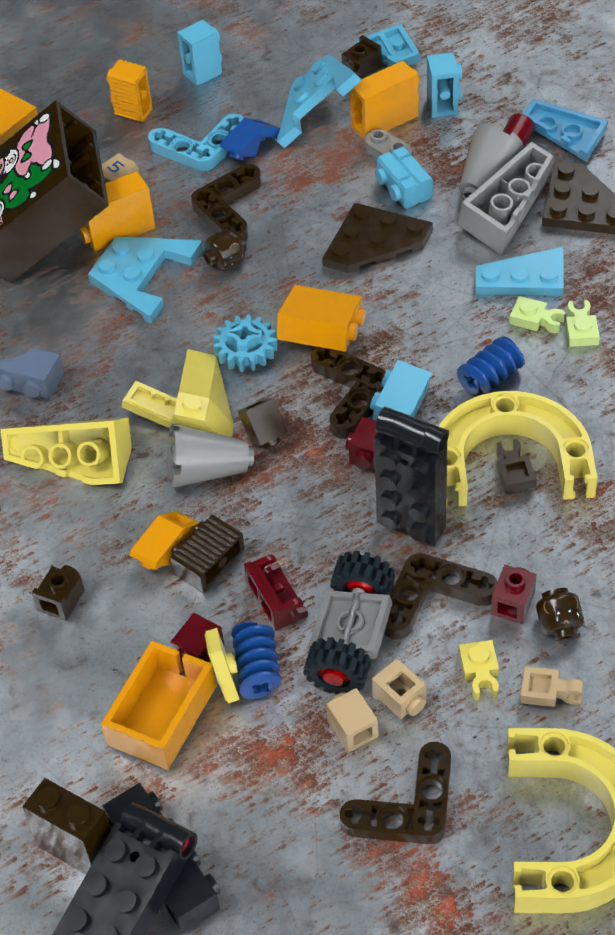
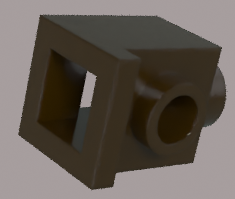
[341,35,382,79]
[32,565,85,621]

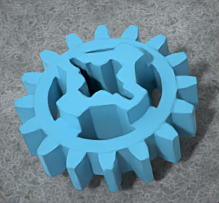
[213,314,278,372]

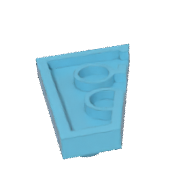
[475,247,564,296]

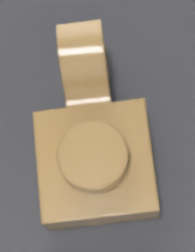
[520,666,583,707]

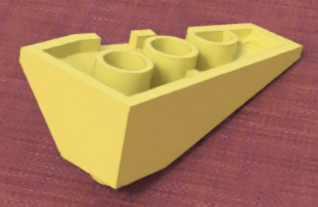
[169,349,234,440]
[1,417,132,485]

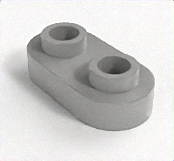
[365,129,412,158]

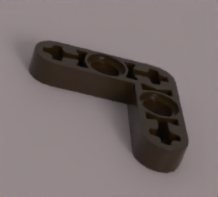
[191,164,262,242]
[311,347,386,439]
[384,553,497,640]
[339,742,451,844]

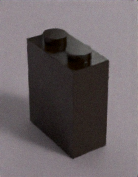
[22,777,111,874]

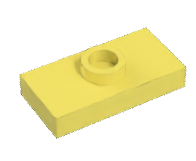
[121,380,177,429]
[204,628,240,703]

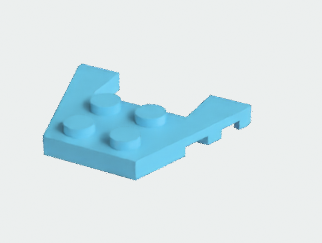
[277,54,361,148]
[88,236,203,324]

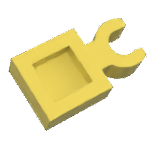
[458,640,499,701]

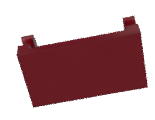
[244,555,308,631]

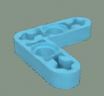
[148,114,244,171]

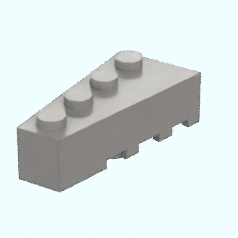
[458,142,554,255]

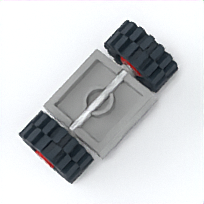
[303,551,395,695]

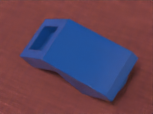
[220,118,280,160]

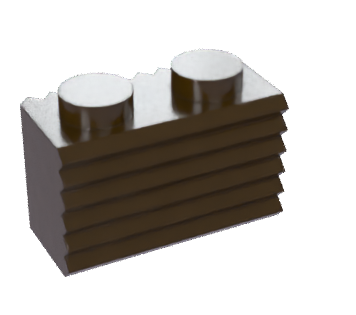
[170,515,245,592]

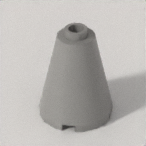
[459,123,524,199]
[167,424,254,487]

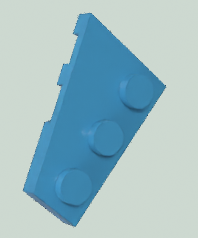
[523,99,608,162]

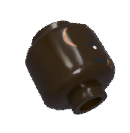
[203,229,247,271]
[536,588,584,640]

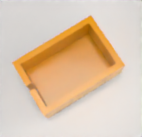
[101,640,217,770]

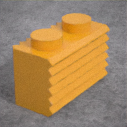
[106,59,153,122]

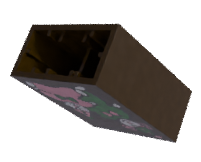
[0,100,109,282]

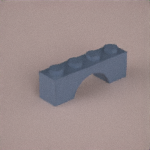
[0,348,64,400]

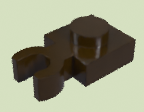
[496,439,537,493]

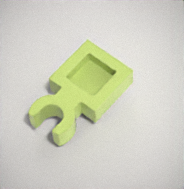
[509,296,565,333]
[565,300,600,347]

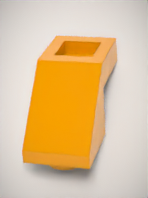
[129,511,199,570]

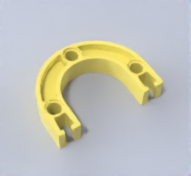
[439,391,598,506]
[507,728,615,914]

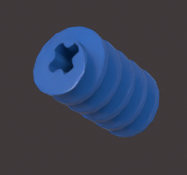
[457,336,525,395]
[231,622,282,699]

